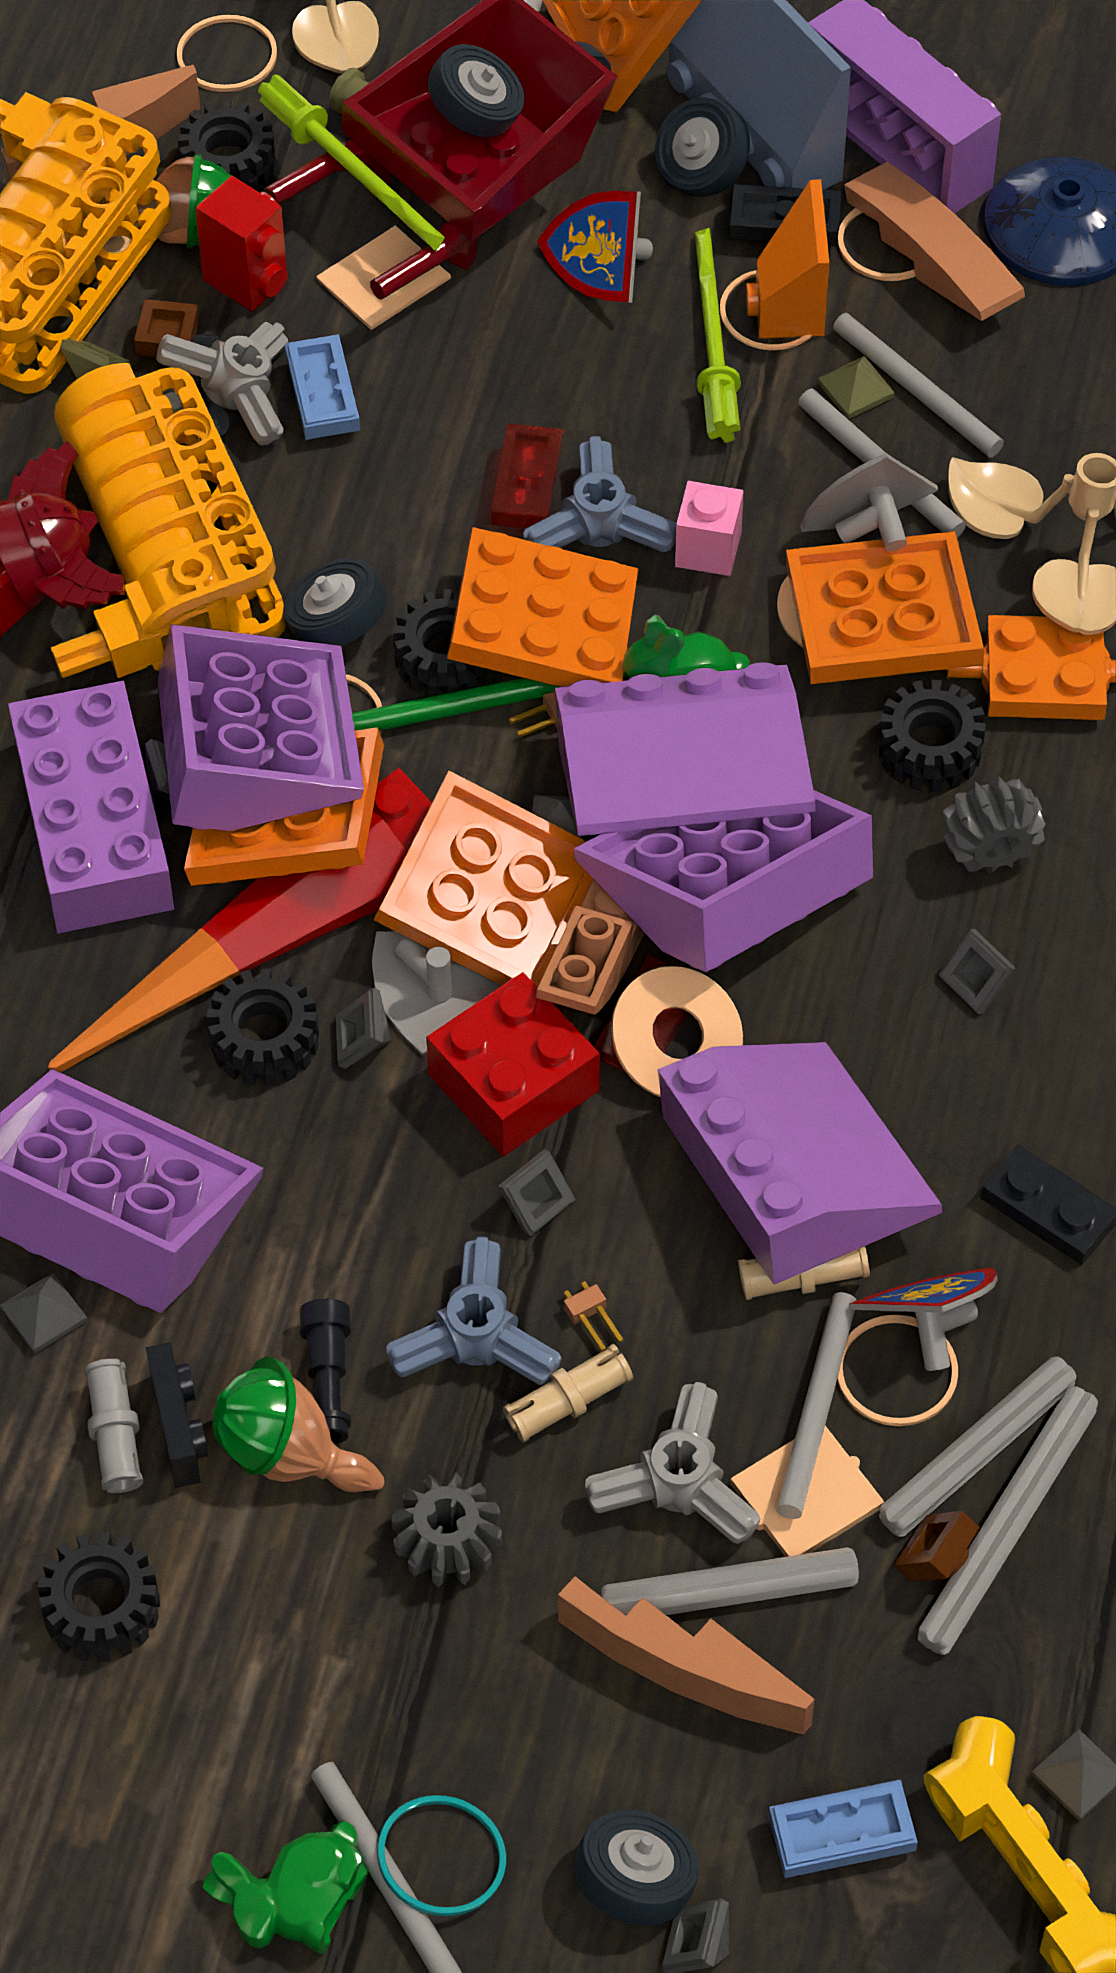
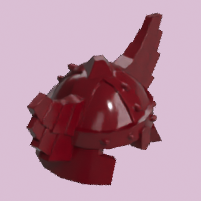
[0,441,125,611]

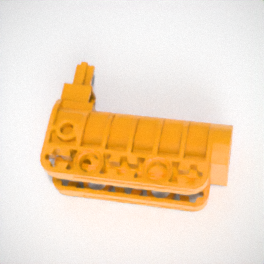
[0,92,172,394]
[50,363,287,678]

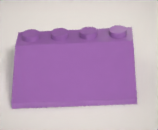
[158,624,364,831]
[555,662,816,836]
[574,790,873,972]
[658,1042,942,1285]
[0,1069,264,1313]

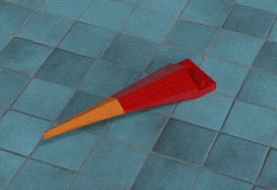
[48,768,432,1073]

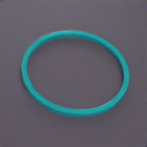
[377,1795,506,1916]

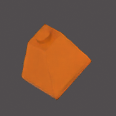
[746,179,829,338]

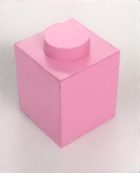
[675,481,744,576]

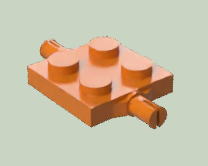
[947,615,1116,720]

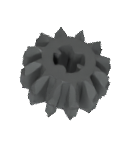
[943,776,1046,874]
[392,1472,502,1588]

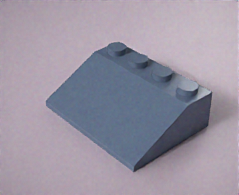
[666,0,851,190]

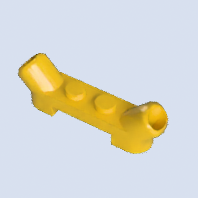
[923,1716,1116,1973]

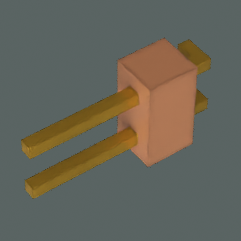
[509,691,558,738]
[564,1281,623,1352]

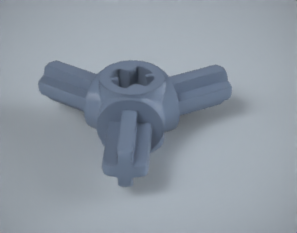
[523,436,677,552]
[386,1237,562,1385]

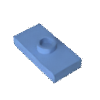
[285,334,360,440]
[768,1780,918,1878]

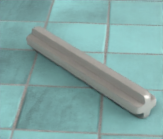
[879,1356,1077,1537]
[601,1547,859,1616]

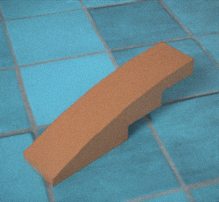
[1,65,200,185]
[844,162,1025,321]
[558,1576,815,1734]

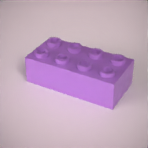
[808,0,1001,213]
[8,680,174,934]

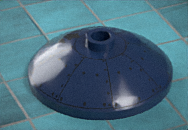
[984,156,1116,286]

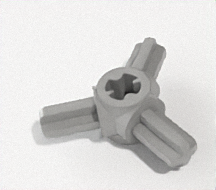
[156,322,288,446]
[585,1382,761,1544]

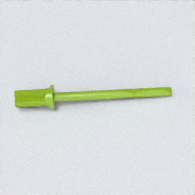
[258,75,445,252]
[694,228,741,443]

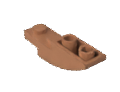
[536,879,645,1015]

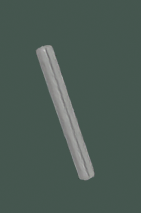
[918,1386,1098,1655]

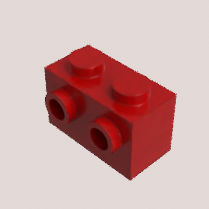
[195,175,288,312]

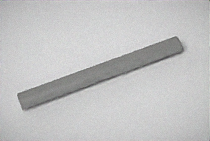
[833,313,1004,458]
[798,389,966,537]
[777,1292,857,1519]
[311,1762,462,1973]

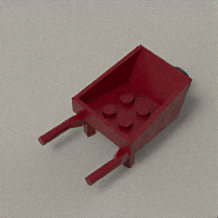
[263,0,618,300]

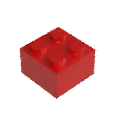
[426,972,600,1157]

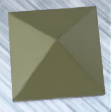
[60,338,132,379]
[818,356,894,420]

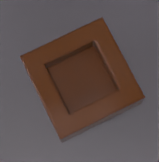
[134,299,200,357]
[894,1511,980,1582]

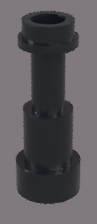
[299,1298,351,1444]

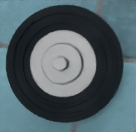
[428,44,524,137]
[655,97,750,197]
[283,558,387,646]
[575,1810,699,1926]

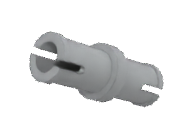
[85,1359,143,1493]

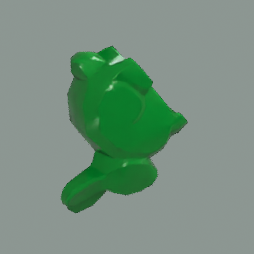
[622,615,750,679]
[202,1820,368,1954]

